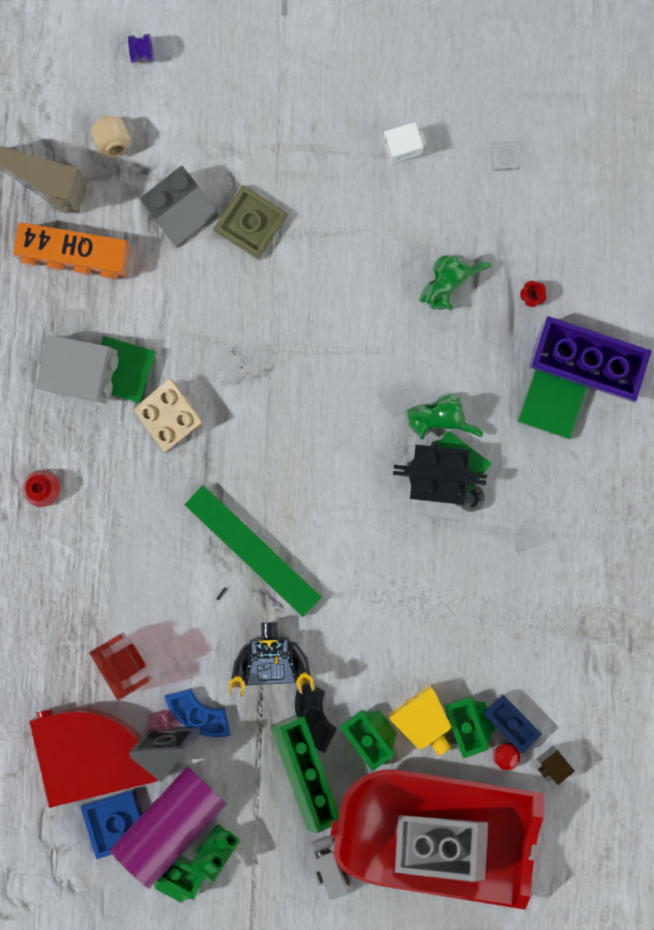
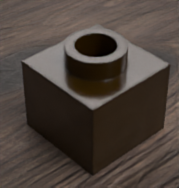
[536,746,575,785]

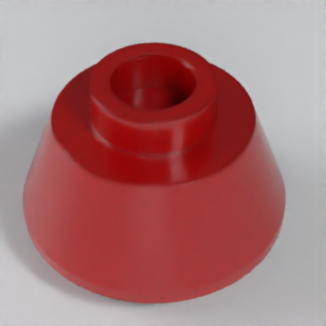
[23,470,60,507]

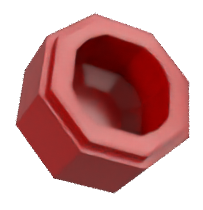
[493,742,520,770]

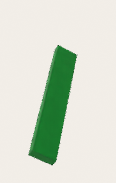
[184,485,322,617]

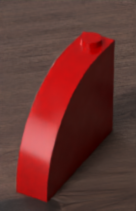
[29,708,158,808]

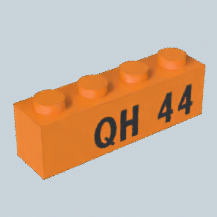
[13,222,130,280]

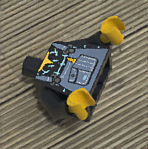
[228,622,315,697]

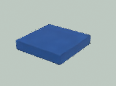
[80,788,142,859]

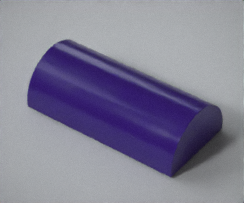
[529,316,652,403]

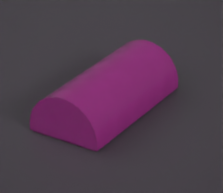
[109,766,227,889]

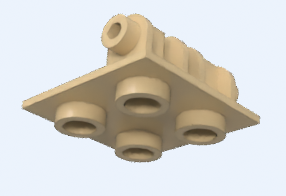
[133,378,203,453]

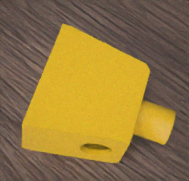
[388,685,452,756]

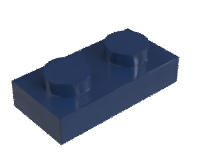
[483,694,542,754]

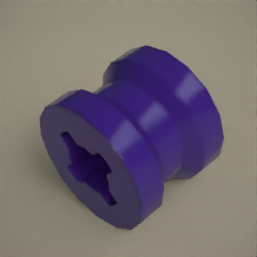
[128,34,154,63]

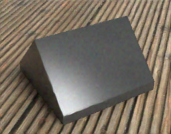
[129,727,200,782]

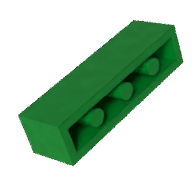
[270,716,339,833]

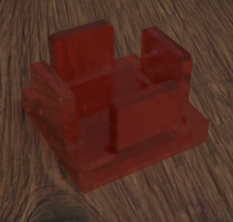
[89,632,152,701]

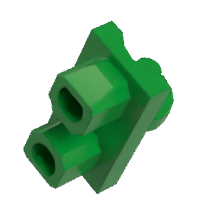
[190,824,240,883]

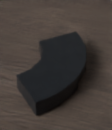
[295,683,337,754]

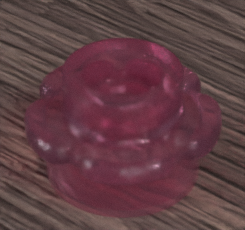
[149,709,175,732]

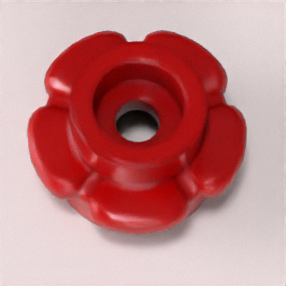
[520,281,547,307]

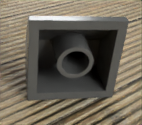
[139,165,218,248]

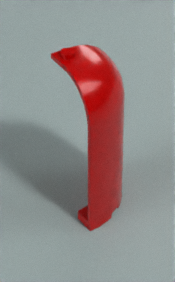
[330,769,544,910]

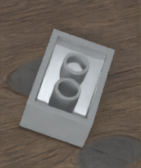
[395,815,488,881]

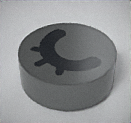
[460,485,485,512]

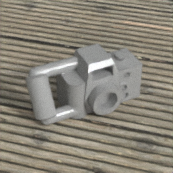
[309,835,356,900]

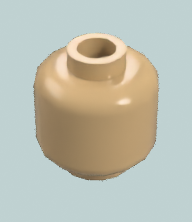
[91,115,130,158]

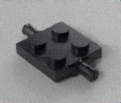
[393,445,487,505]

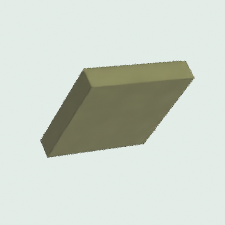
[213,185,288,260]

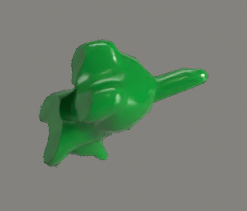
[419,255,492,310]
[406,394,483,440]

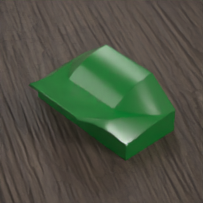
[443,696,495,759]
[339,709,397,772]
[155,855,205,903]

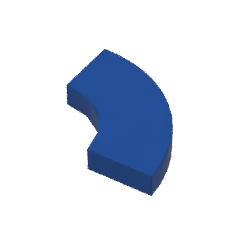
[164,688,231,737]

